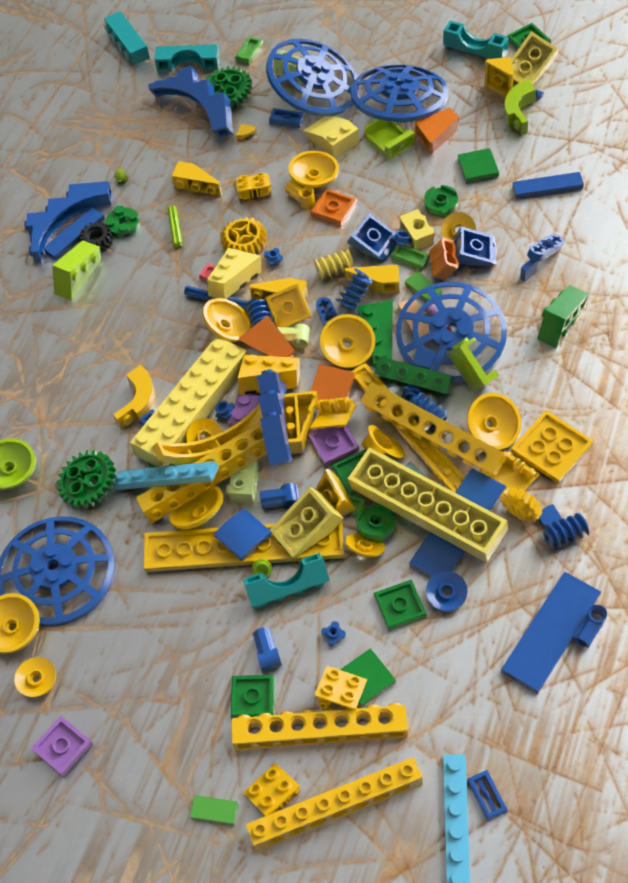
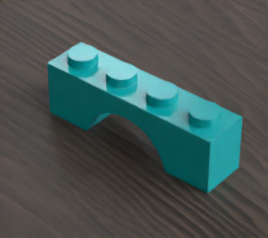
[443,20,509,59]
[154,44,220,72]
[243,553,330,608]

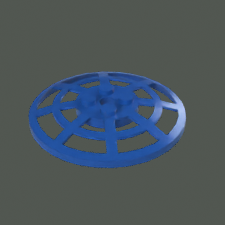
[266,39,359,117]
[351,64,448,122]
[396,282,507,384]
[0,516,115,627]

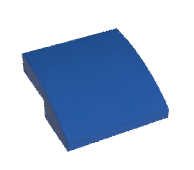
[213,508,272,560]

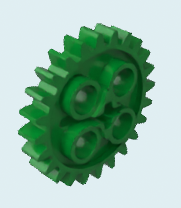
[205,66,253,109]
[56,450,117,509]

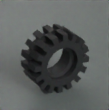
[80,221,113,253]

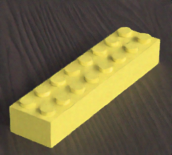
[130,336,247,467]
[348,447,508,563]

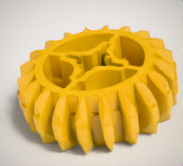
[220,216,267,254]

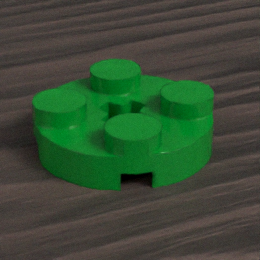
[424,185,458,218]
[105,206,140,238]
[356,504,396,543]

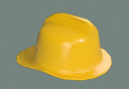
[361,425,405,458]

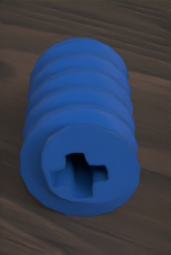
[336,268,372,309]
[246,299,273,328]
[409,392,448,430]
[543,513,589,549]

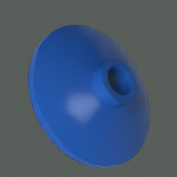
[426,571,468,611]

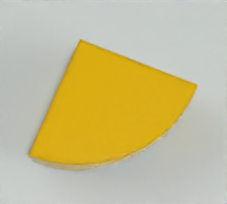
[236,124,257,139]

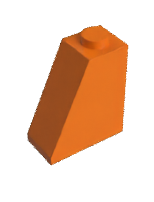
[415,108,459,154]
[239,315,295,357]

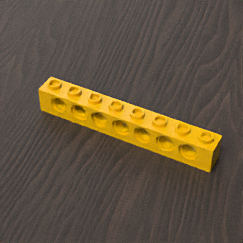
[360,382,508,476]
[136,422,267,524]
[232,703,408,751]
[246,757,423,853]

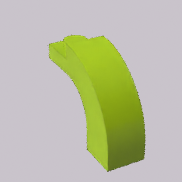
[504,79,536,135]

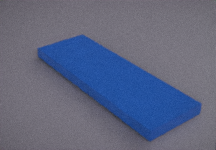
[409,468,506,577]
[501,571,601,694]

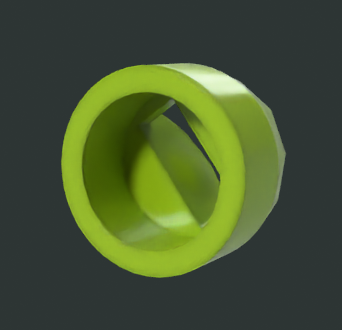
[114,168,129,182]

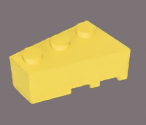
[207,248,261,299]

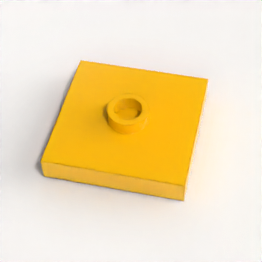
[265,283,312,327]

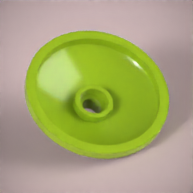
[0,438,36,490]

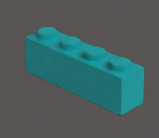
[104,11,150,65]

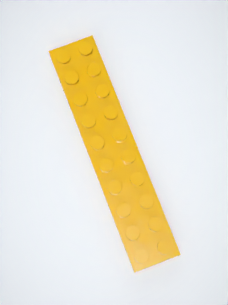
[144,521,345,572]

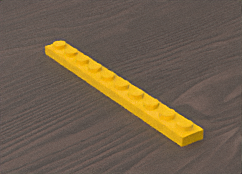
[351,363,465,492]

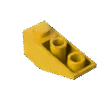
[172,161,222,195]
[345,265,400,294]
[250,278,308,300]

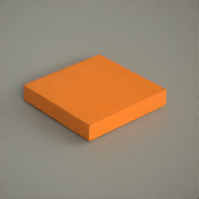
[310,189,356,226]
[311,364,355,402]

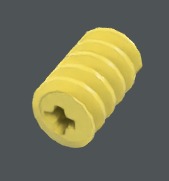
[314,249,353,280]

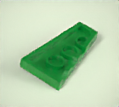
[358,299,393,368]

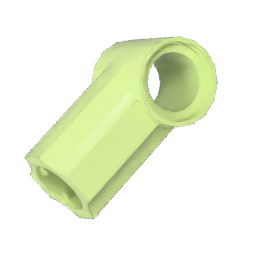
[277,324,310,348]

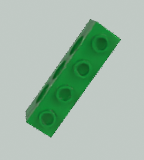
[374,356,454,394]

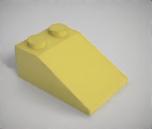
[511,31,558,85]
[303,116,359,158]
[270,487,344,558]

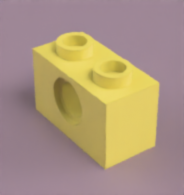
[399,209,435,250]

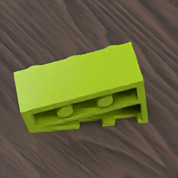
[52,240,101,301]

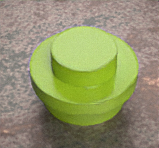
[252,559,272,577]

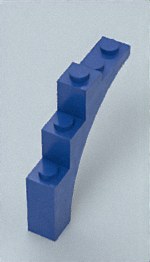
[148,66,233,138]
[24,181,112,263]
[257,369,293,466]

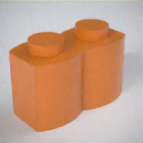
[429,237,459,281]

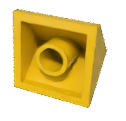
[484,57,514,97]
[315,469,356,517]

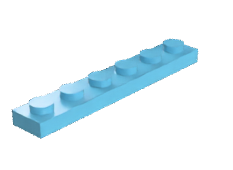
[113,461,219,490]
[443,754,470,883]

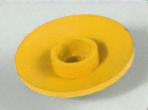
[441,212,476,241]
[186,418,223,443]
[345,533,385,557]
[14,657,56,698]

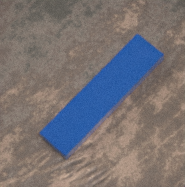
[512,172,584,198]
[43,207,105,260]

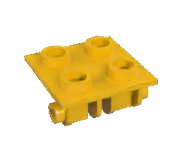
[236,173,272,200]
[310,397,357,429]
[487,451,540,491]
[314,666,367,710]
[242,763,301,817]

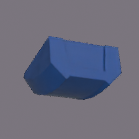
[347,213,397,259]
[453,227,497,266]

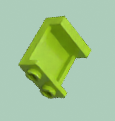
[364,119,415,160]
[448,338,500,392]

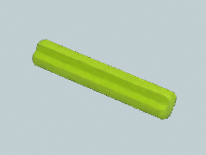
[167,205,183,248]

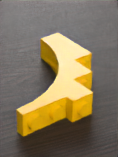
[153,404,263,465]

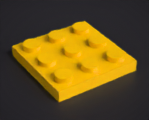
[511,410,594,484]

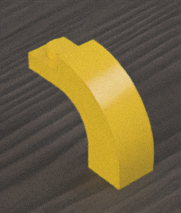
[113,365,155,429]

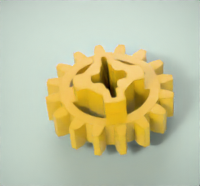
[500,486,543,523]

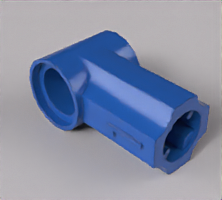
[260,483,299,509]
[573,605,607,648]
[253,627,282,672]

